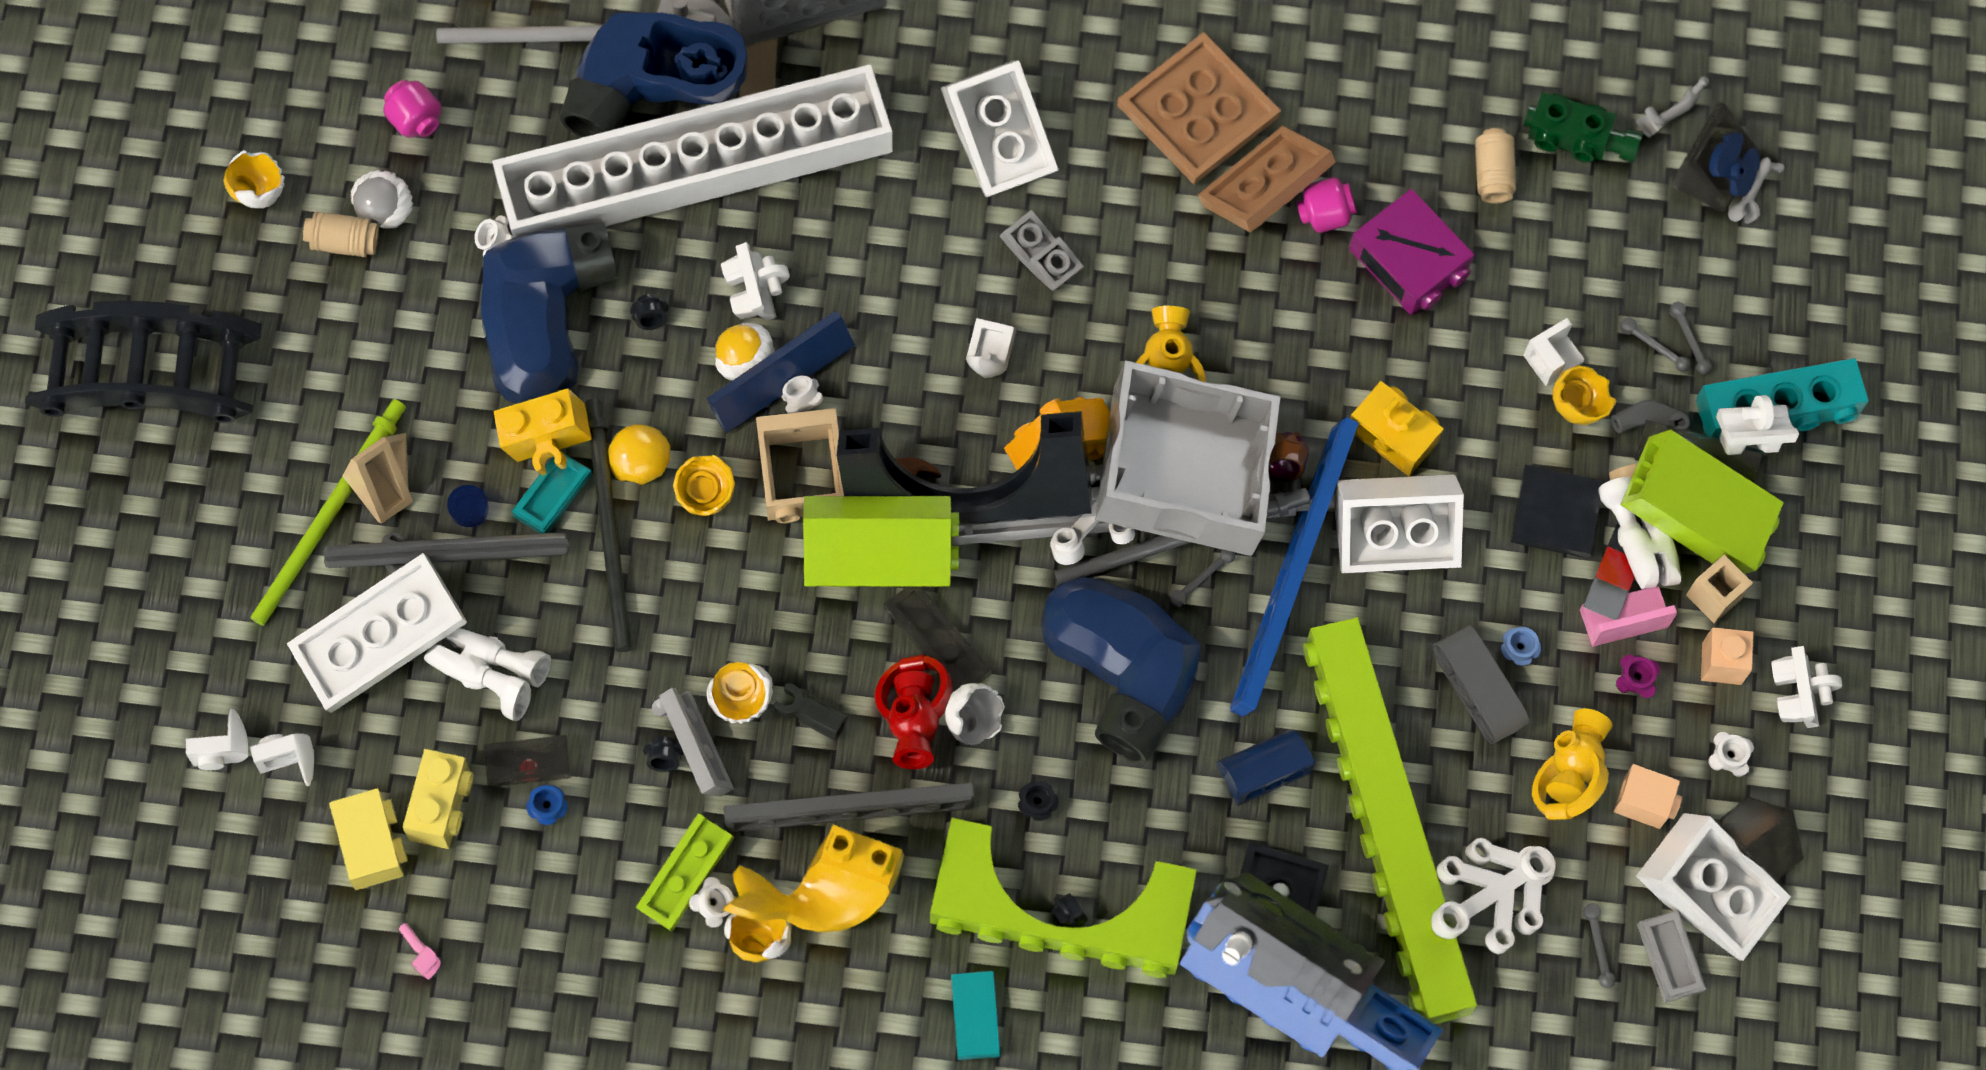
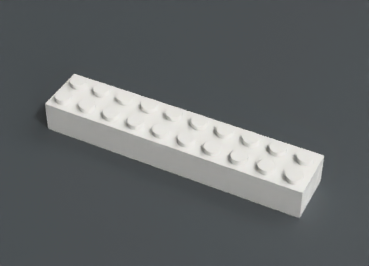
[492,64,892,238]

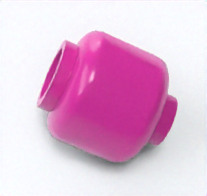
[383,80,442,138]
[1297,177,1357,233]

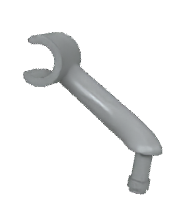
[1635,77,1709,137]
[1728,157,1784,224]

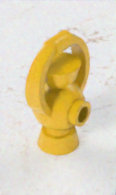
[1135,306,1206,382]
[1532,708,1613,820]

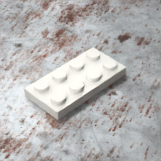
[287,553,468,713]

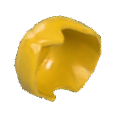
[1552,365,1616,425]
[607,424,670,485]
[673,455,736,516]

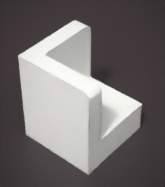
[1523,318,1584,386]

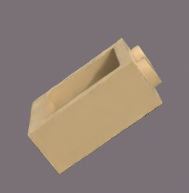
[756,408,844,523]

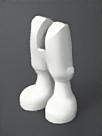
[1598,477,1681,589]
[424,628,551,721]

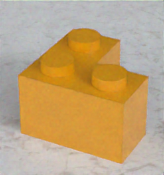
[1004,397,1110,470]

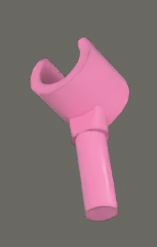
[399,923,441,979]

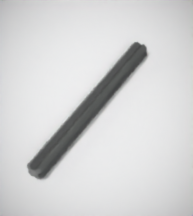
[324,532,568,568]

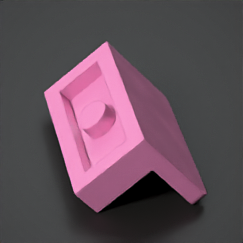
[1580,586,1677,647]

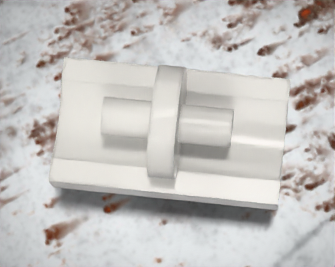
[721,242,790,321]
[1716,395,1799,455]
[1771,646,1842,728]

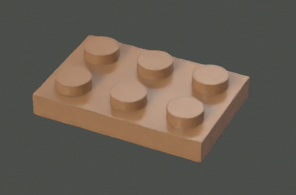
[1198,126,1336,233]

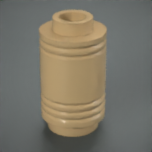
[1475,128,1516,203]
[303,211,379,258]

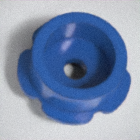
[526,785,568,825]

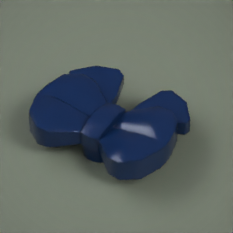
[1709,132,1760,196]

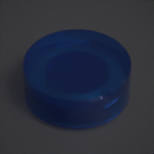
[447,485,489,527]

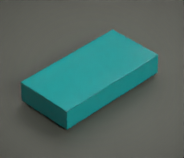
[511,451,592,534]
[951,971,1000,1060]

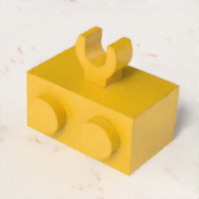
[1350,381,1444,477]
[493,389,592,475]

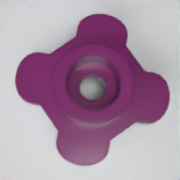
[1616,655,1660,699]

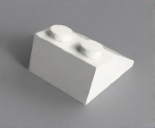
[941,60,1058,197]
[1636,813,1791,961]

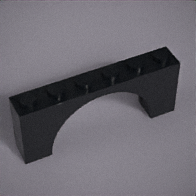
[836,411,1092,524]

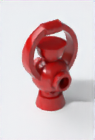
[875,654,953,769]

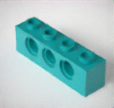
[1695,358,1869,443]

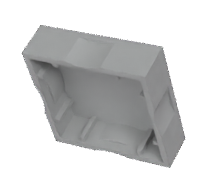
[1095,360,1280,556]

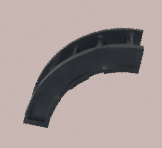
[25,301,262,423]

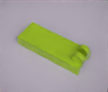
[635,813,735,932]

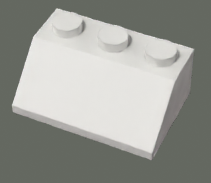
[1335,475,1464,573]

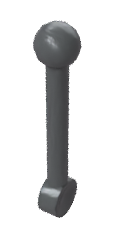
[1669,302,1712,375]
[1620,317,1691,372]
[1169,549,1236,607]
[1583,903,1615,988]

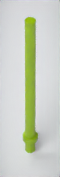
[250,399,406,626]

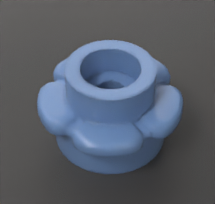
[1501,627,1541,666]

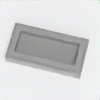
[1637,910,1707,1003]

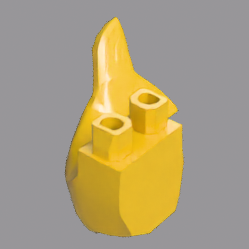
[723,825,904,932]

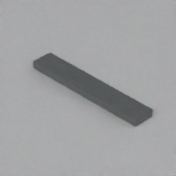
[724,783,974,832]

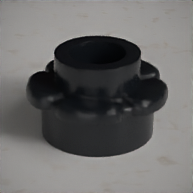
[630,294,669,330]
[643,736,684,772]
[1018,781,1058,821]
[1051,893,1088,928]

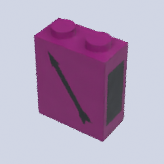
[1349,189,1474,316]

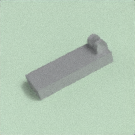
[652,688,734,797]

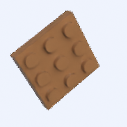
[1117,32,1281,185]

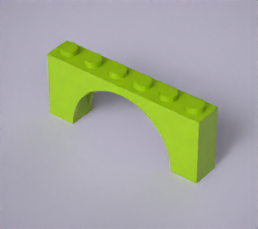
[930,818,1197,978]

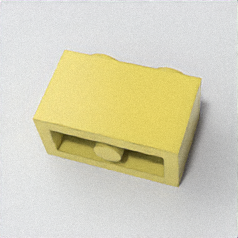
[329,788,408,891]

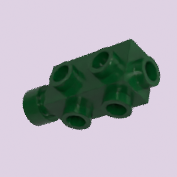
[1523,92,1643,163]

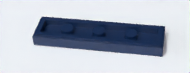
[706,311,855,433]

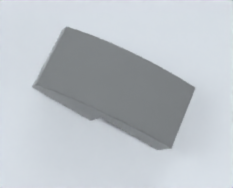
[999,210,1084,291]

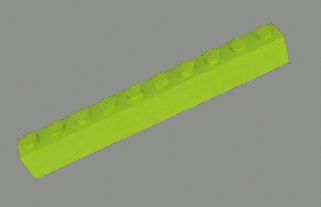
[1303,617,1477,1024]

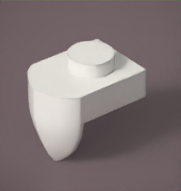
[966,318,1017,378]
[186,709,248,770]
[250,733,314,787]

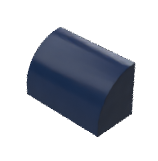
[1216,729,1315,806]

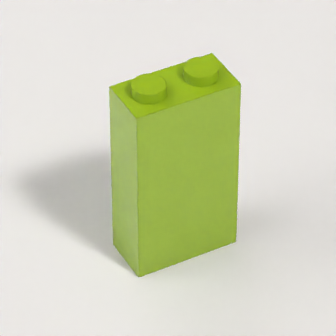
[1620,429,1784,574]
[803,496,959,586]

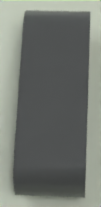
[1432,625,1529,745]

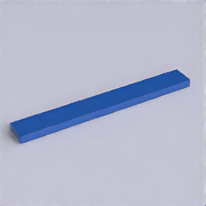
[1230,417,1359,717]

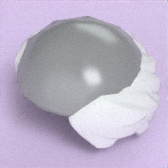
[351,170,413,229]
[945,683,1004,745]

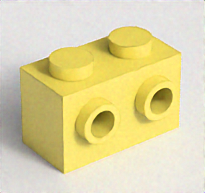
[403,749,473,849]

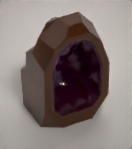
[1268,432,1309,481]

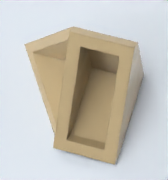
[343,433,413,524]

